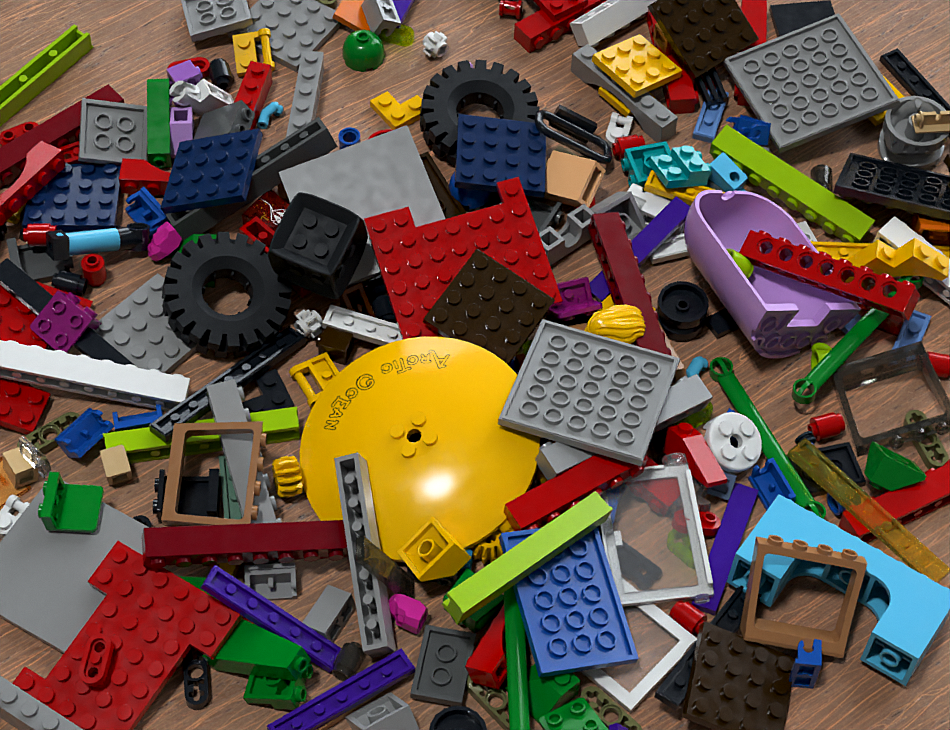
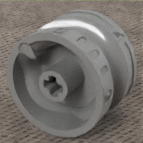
[877,96,949,171]

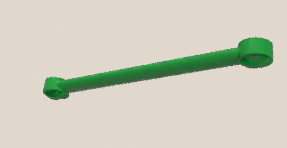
[792,276,924,405]
[709,357,826,520]
[503,586,530,730]

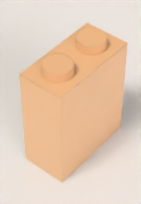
[544,150,606,208]

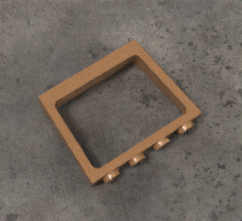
[161,421,267,526]
[740,535,867,658]

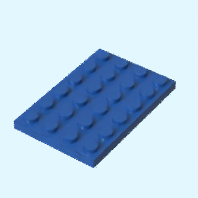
[499,527,639,677]

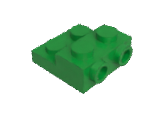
[243,663,313,710]

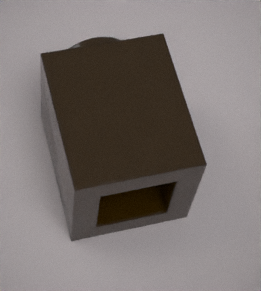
[316,326,354,365]

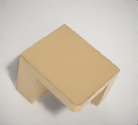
[2,445,38,489]
[100,445,133,486]

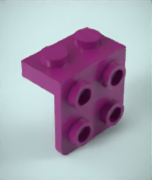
[547,276,603,321]
[30,290,102,353]

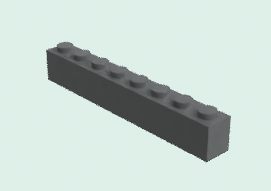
[165,117,338,240]

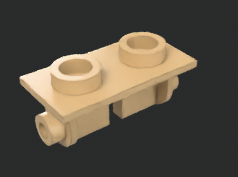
[911,111,950,134]

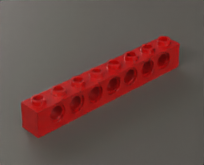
[739,230,920,321]

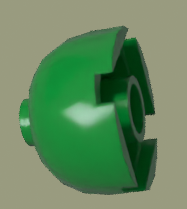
[342,29,385,72]

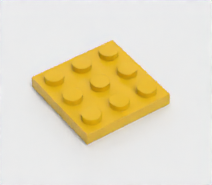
[592,34,683,98]

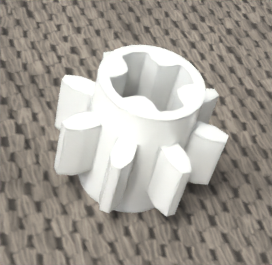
[422,31,448,58]
[294,309,323,338]

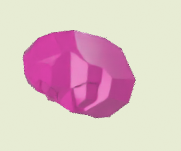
[147,222,183,261]
[389,594,428,634]

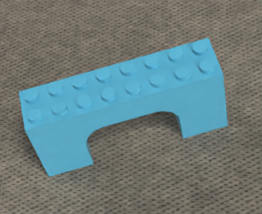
[727,494,950,686]

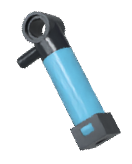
[46,223,150,261]

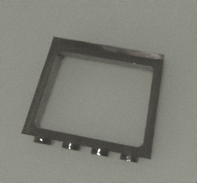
[831,341,950,457]

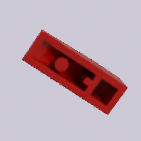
[664,423,727,488]

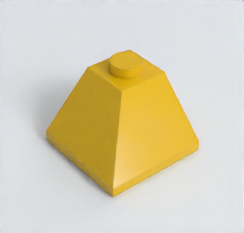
[397,516,472,582]

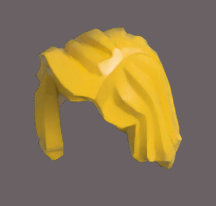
[584,305,646,344]

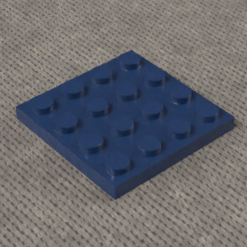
[454,114,546,198]
[161,128,263,214]
[22,163,121,232]

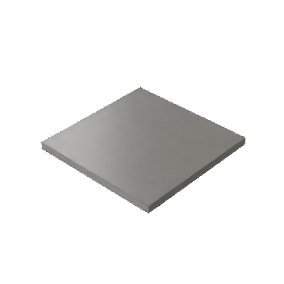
[723,13,900,153]
[279,125,446,287]
[498,319,680,466]
[0,481,149,654]

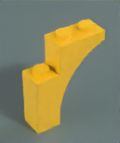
[845,238,949,283]

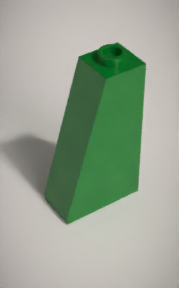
[147,79,173,169]
[202,619,311,681]

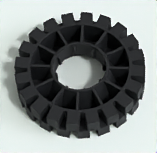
[420,60,540,166]
[162,232,292,358]

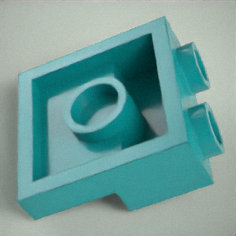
[621,141,671,192]
[649,145,711,189]

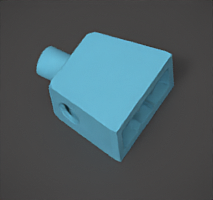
[708,152,748,192]

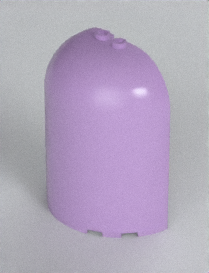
[684,190,861,358]

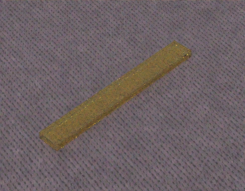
[787,438,950,583]

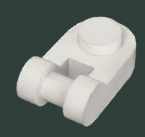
[605,112,634,148]
[0,494,30,539]

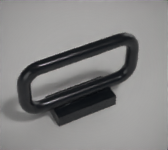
[535,104,612,164]

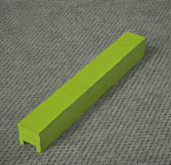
[0,24,93,127]
[103,406,300,464]
[442,491,613,625]

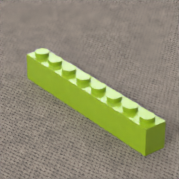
[709,124,875,243]

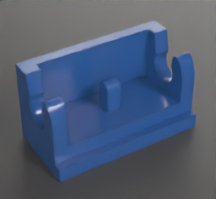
[726,115,771,145]
[125,187,171,240]
[112,404,162,432]
[54,408,114,458]
[748,458,796,511]
[789,639,822,689]

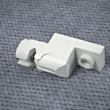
[169,79,234,116]
[627,183,685,236]

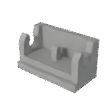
[361,0,401,37]
[244,563,297,601]
[302,585,356,642]

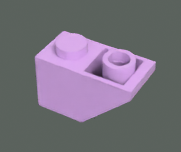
[170,107,194,158]

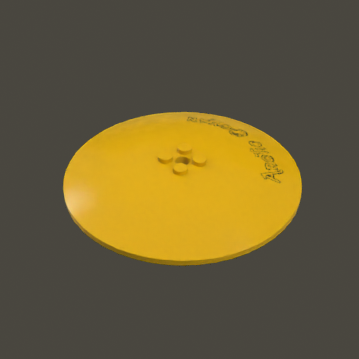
[300,337,541,562]

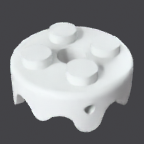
[703,412,762,474]

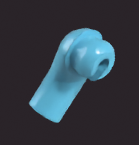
[257,102,283,129]
[686,356,708,378]

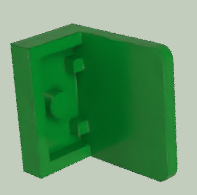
[38,472,104,533]
[539,698,608,730]

